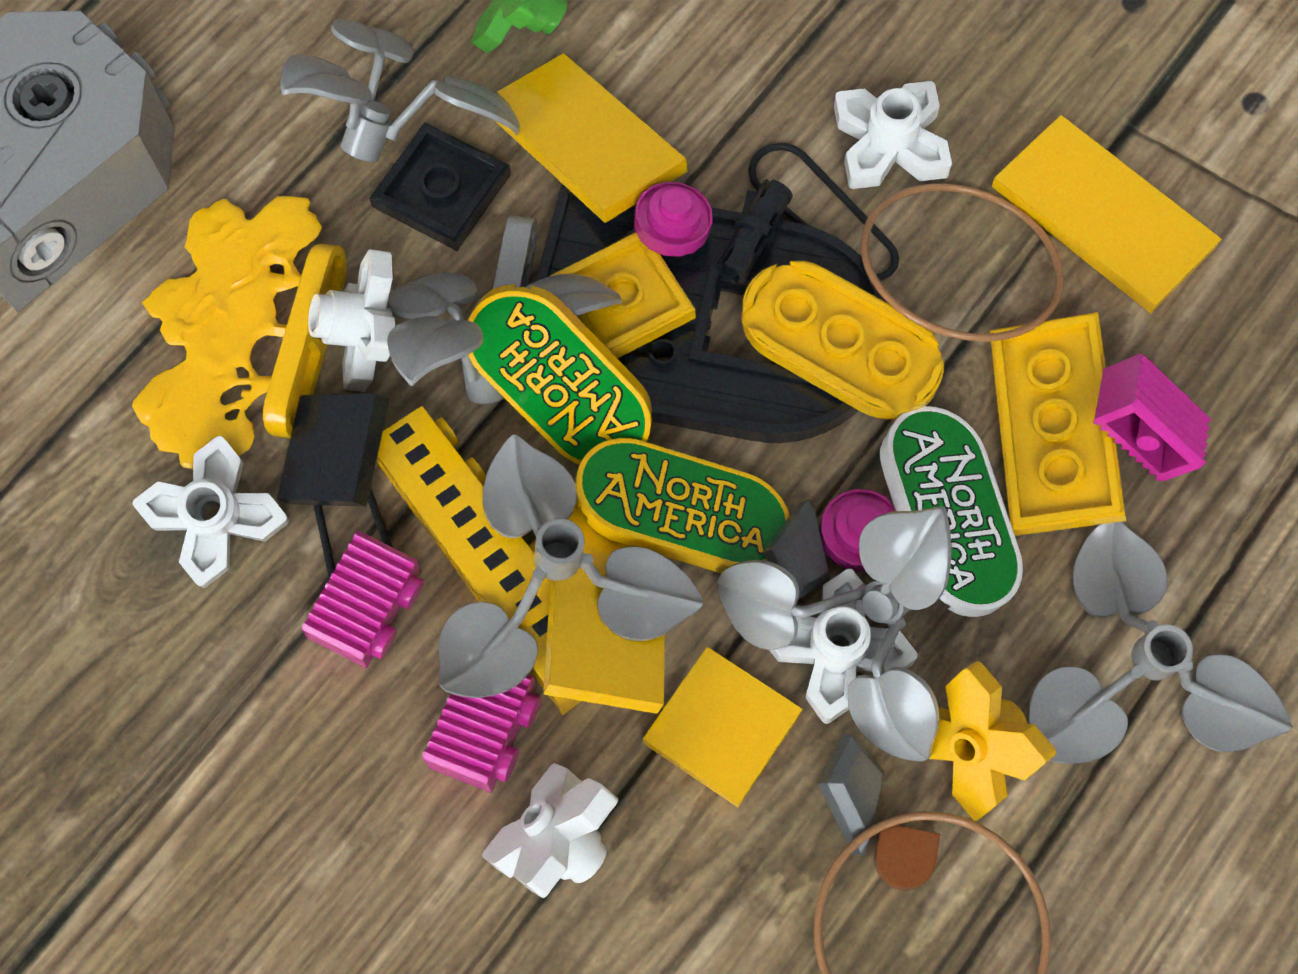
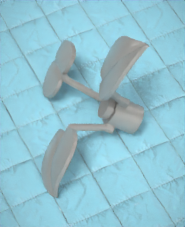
[280,18,520,162]
[387,272,622,404]
[439,434,703,698]
[717,507,952,761]
[1028,522,1292,764]

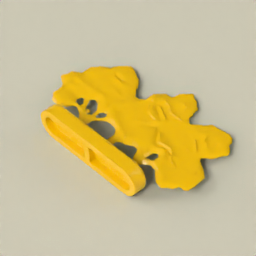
[132,196,347,470]

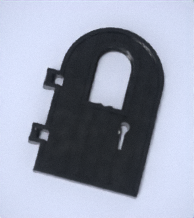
[536,184,889,443]

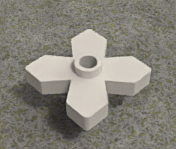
[834,81,952,189]
[308,249,395,392]
[133,436,289,588]
[770,569,917,724]
[482,763,618,898]

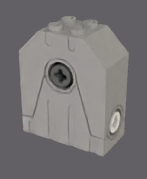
[0,11,175,313]

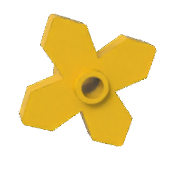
[929,661,1056,821]

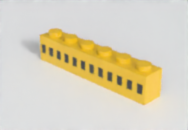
[376,406,582,716]

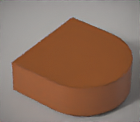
[874,825,940,891]

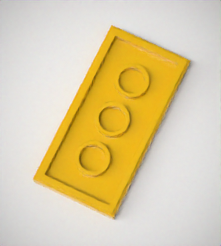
[494,53,688,223]
[992,115,1222,314]
[990,312,1127,536]
[543,505,665,714]

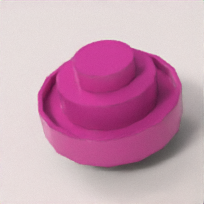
[634,182,712,257]
[820,489,895,572]

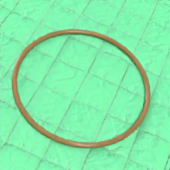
[861,183,1064,342]
[813,811,1051,974]

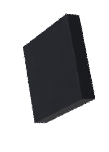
[369,122,511,251]
[277,393,389,507]

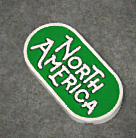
[880,406,1023,617]

